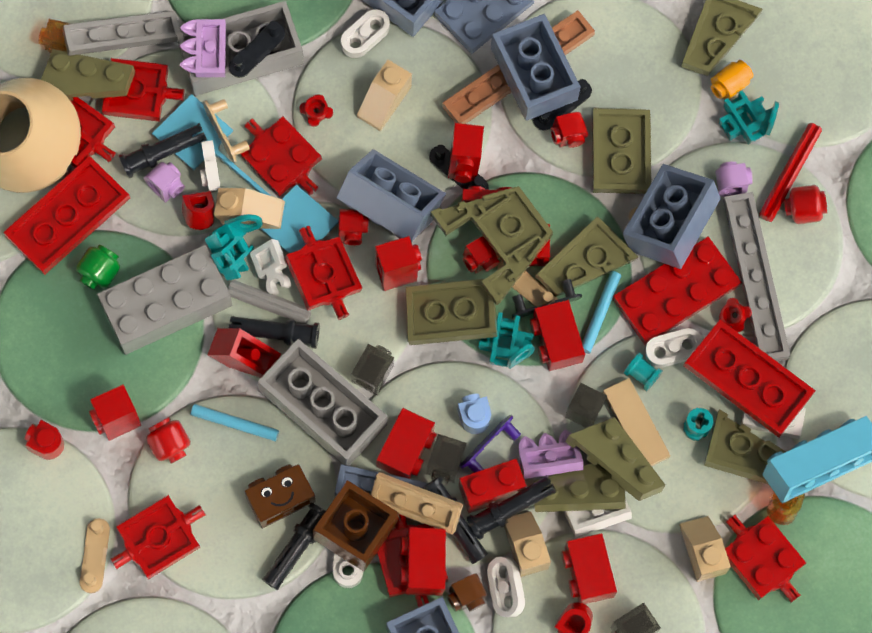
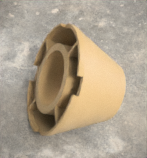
[0,78,81,193]

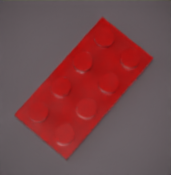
[3,156,131,275]
[612,236,742,346]
[684,320,816,438]

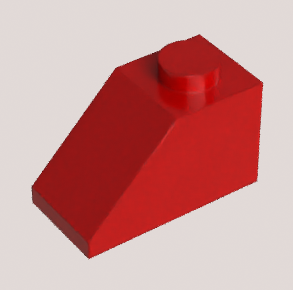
[207,328,281,378]

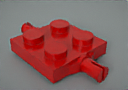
[102,58,185,122]
[70,97,116,168]
[241,116,322,197]
[285,226,362,320]
[110,495,206,580]
[377,514,448,608]
[725,514,806,603]

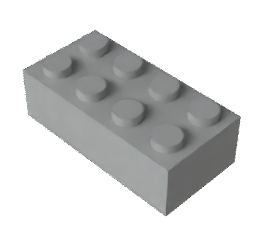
[176,1,304,96]
[98,245,232,355]
[258,339,387,466]

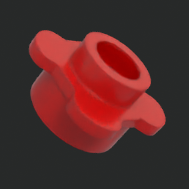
[299,94,333,127]
[719,298,752,332]

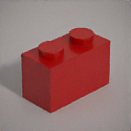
[448,123,484,183]
[375,236,422,291]
[530,300,585,371]
[89,384,142,441]
[376,408,438,479]
[458,459,527,514]
[400,527,446,596]
[561,533,617,604]

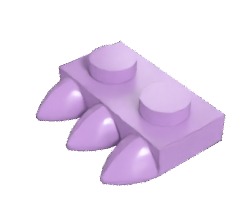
[180,19,226,77]
[519,430,583,479]

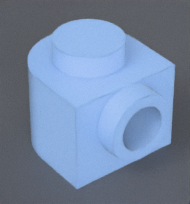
[457,394,491,434]

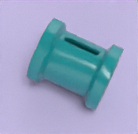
[624,353,663,392]
[683,408,713,441]

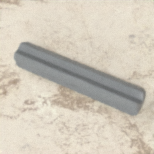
[228,280,311,324]

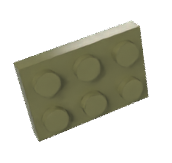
[592,108,651,194]
[406,279,497,346]

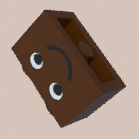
[245,464,316,529]

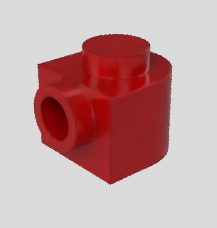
[551,112,589,148]
[182,191,214,230]
[339,209,369,246]
[463,236,500,274]
[24,420,64,460]
[555,602,593,633]

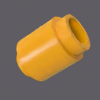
[710,60,753,100]

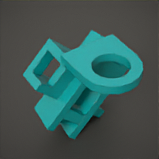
[719,90,779,145]
[204,214,263,281]
[479,312,535,369]

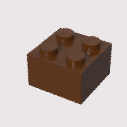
[313,480,399,572]

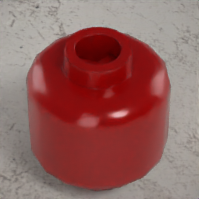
[784,185,828,224]
[146,417,191,464]

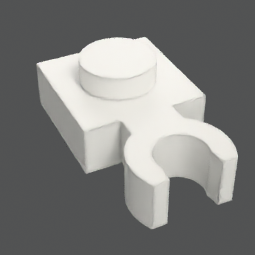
[200,140,221,192]
[250,239,291,295]

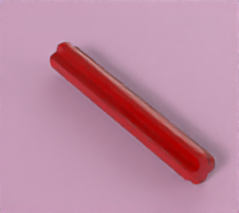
[759,123,822,222]

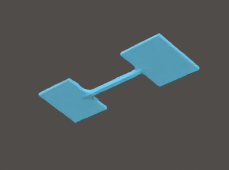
[152,94,339,253]

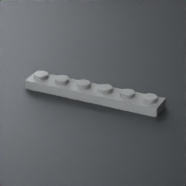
[723,192,790,361]

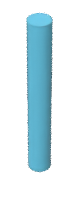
[582,271,621,354]
[191,404,279,442]

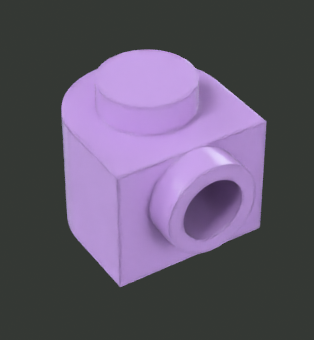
[715,161,752,197]
[144,162,185,203]

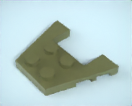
[431,186,553,305]

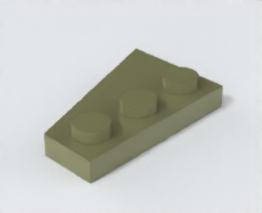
[681,0,763,76]
[41,49,135,100]
[535,216,638,297]
[704,409,786,484]
[565,417,666,501]
[534,463,626,512]

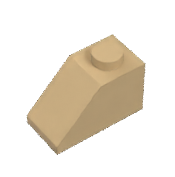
[357,60,412,131]
[214,188,285,229]
[504,511,551,577]
[679,516,731,582]

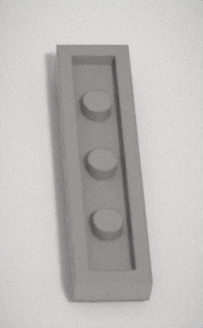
[62,11,180,56]

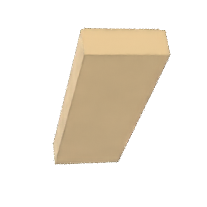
[602,378,671,466]
[371,472,463,535]

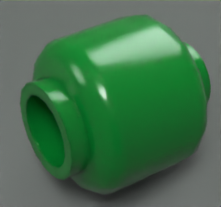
[76,245,120,290]

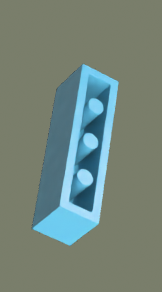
[762,416,872,503]

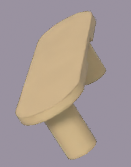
[203,99,250,163]
[497,262,558,306]
[80,518,110,593]

